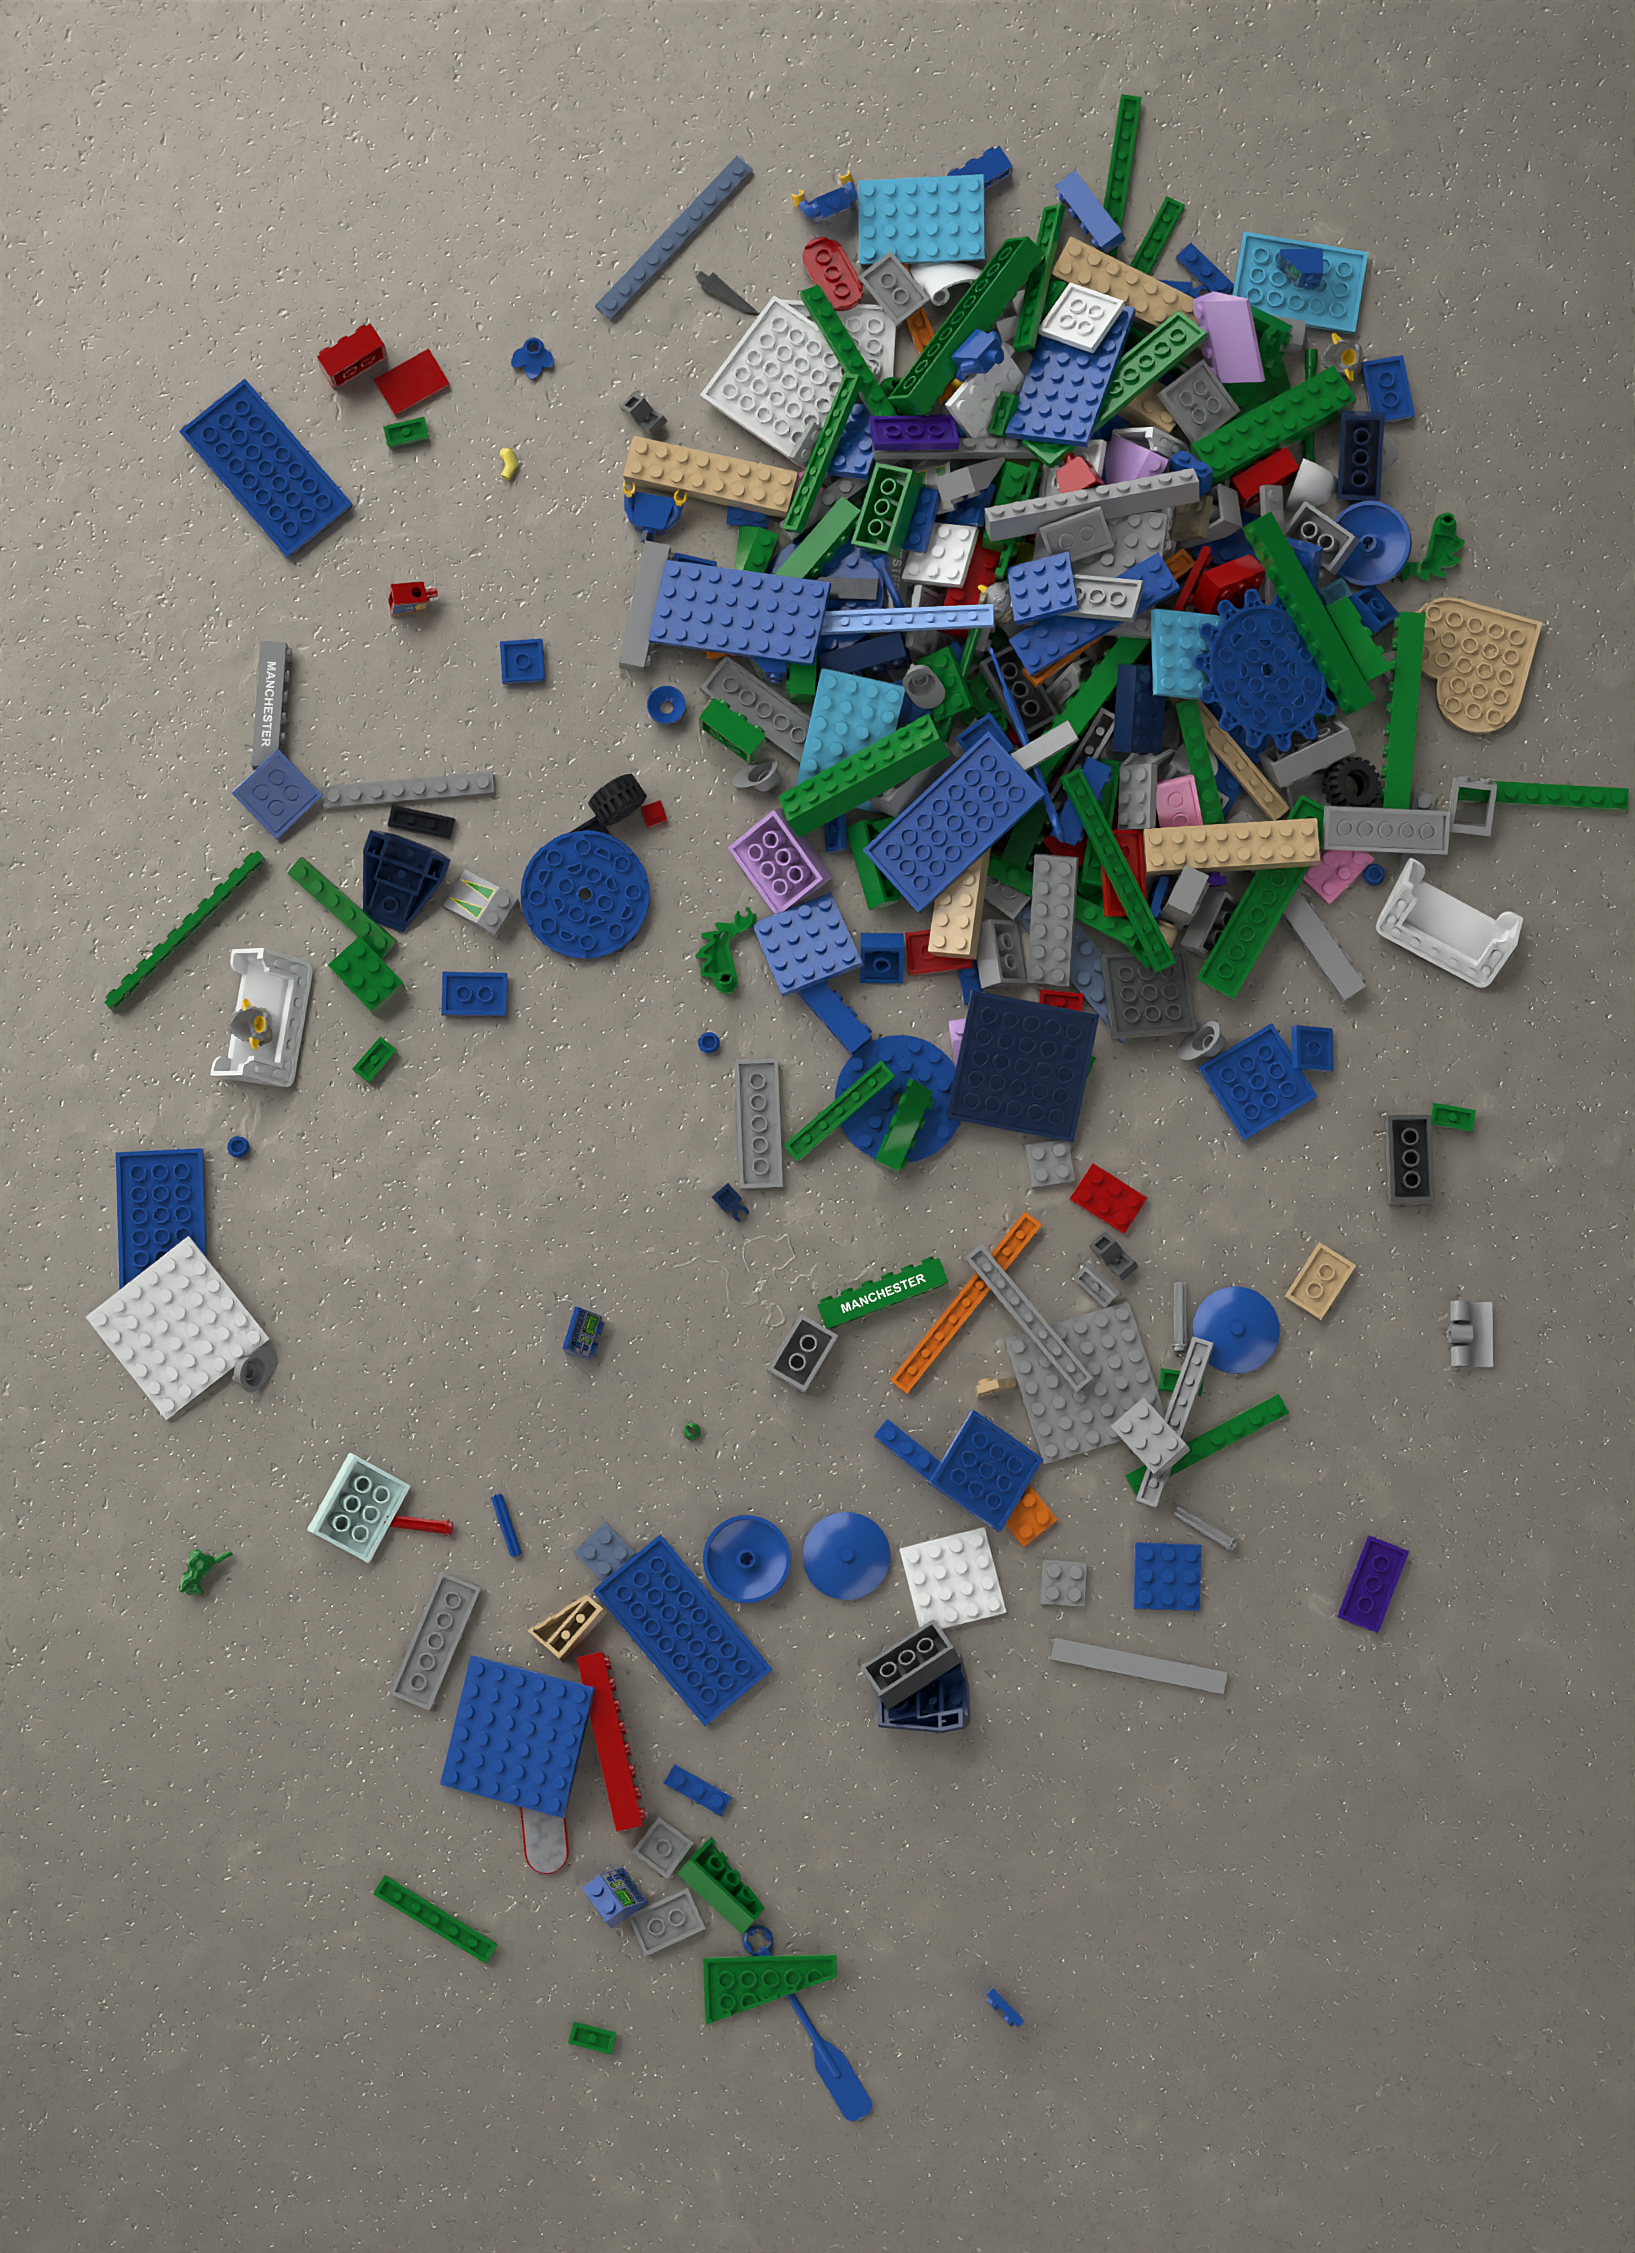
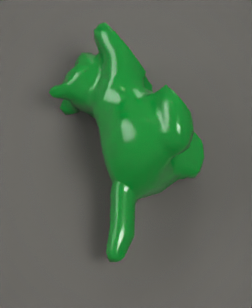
[178,1549,233,1595]

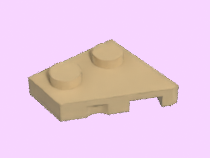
[975,1377,1017,1398]

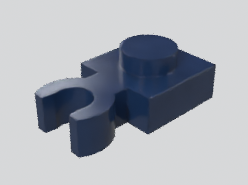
[712,1183,749,1223]

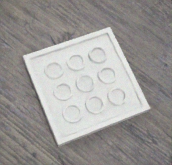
[945,345,1025,462]
[899,1527,1006,1629]

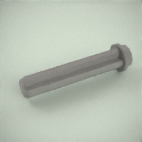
[1172,1282,1189,1352]
[1174,1505,1238,1552]

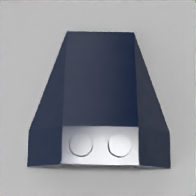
[363,829,451,932]
[877,1653,970,1733]

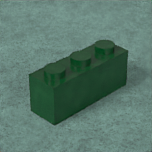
[1001,803,1051,870]

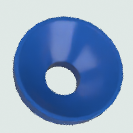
[647,686,686,725]

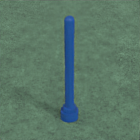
[870,553,907,632]

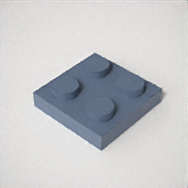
[574,1522,636,1582]

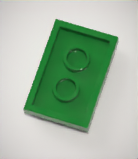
[912,646,974,722]

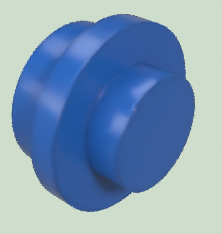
[1363,864,1385,886]
[698,1032,720,1054]
[227,1136,249,1158]

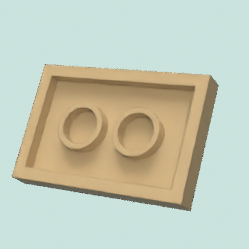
[1284,1242,1356,1321]

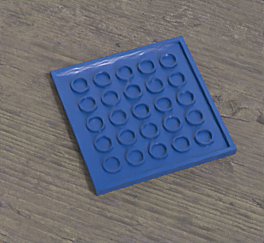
[440,1655,596,1818]

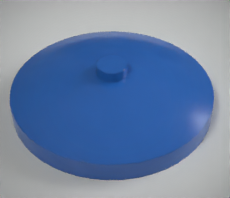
[1334,501,1412,587]
[1192,1286,1280,1374]
[803,1512,890,1600]
[703,1515,791,1604]

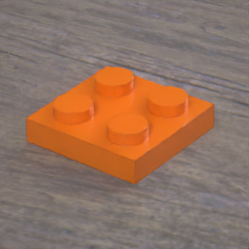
[1005,1486,1058,1548]

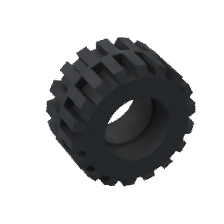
[1322,757,1382,807]
[588,774,647,826]

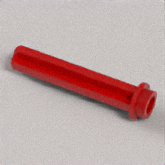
[384,1515,454,1537]

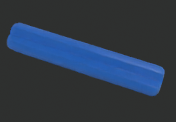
[491,1494,522,1557]

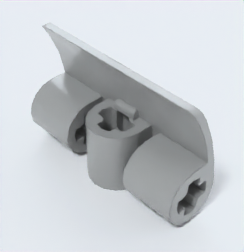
[1448,1300,1493,1368]

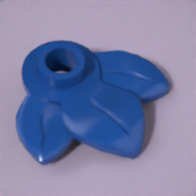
[511,338,553,380]

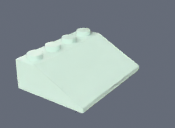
[307,1453,411,1563]

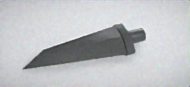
[696,271,759,314]

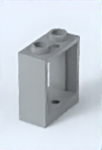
[1448,775,1497,836]

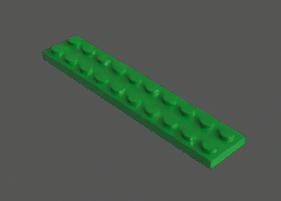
[1022,310,1208,469]
[1196,794,1324,1001]

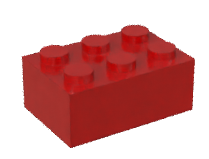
[317,323,388,390]
[1229,447,1299,510]
[1192,554,1266,616]

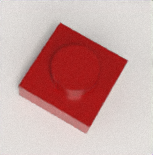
[640,800,668,828]

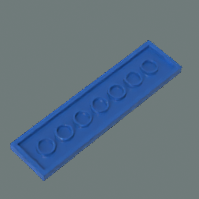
[1009,552,1180,677]

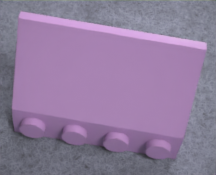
[1193,291,1265,383]
[1104,434,1170,485]
[728,808,833,914]

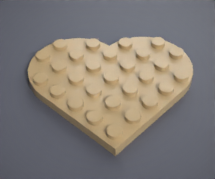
[1416,597,1543,734]

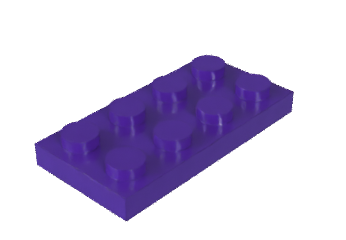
[869,415,960,451]
[1336,1535,1409,1634]

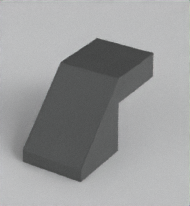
[620,392,668,436]
[1089,1232,1139,1281]

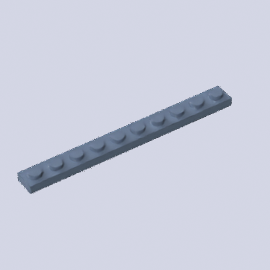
[595,156,753,321]

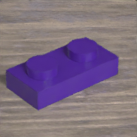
[1206,872,1226,887]

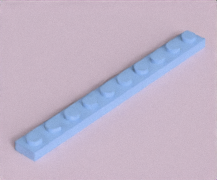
[821,604,995,635]

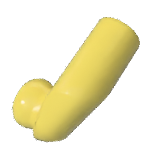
[500,448,518,480]

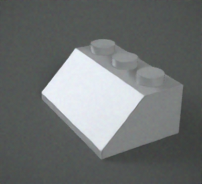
[1180,887,1239,960]
[976,919,1028,989]

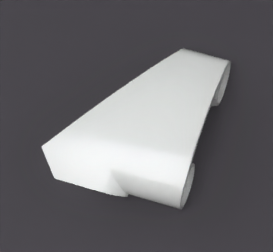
[909,262,983,306]

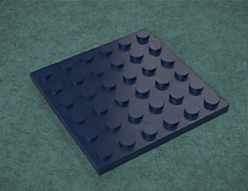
[946,990,1100,1142]

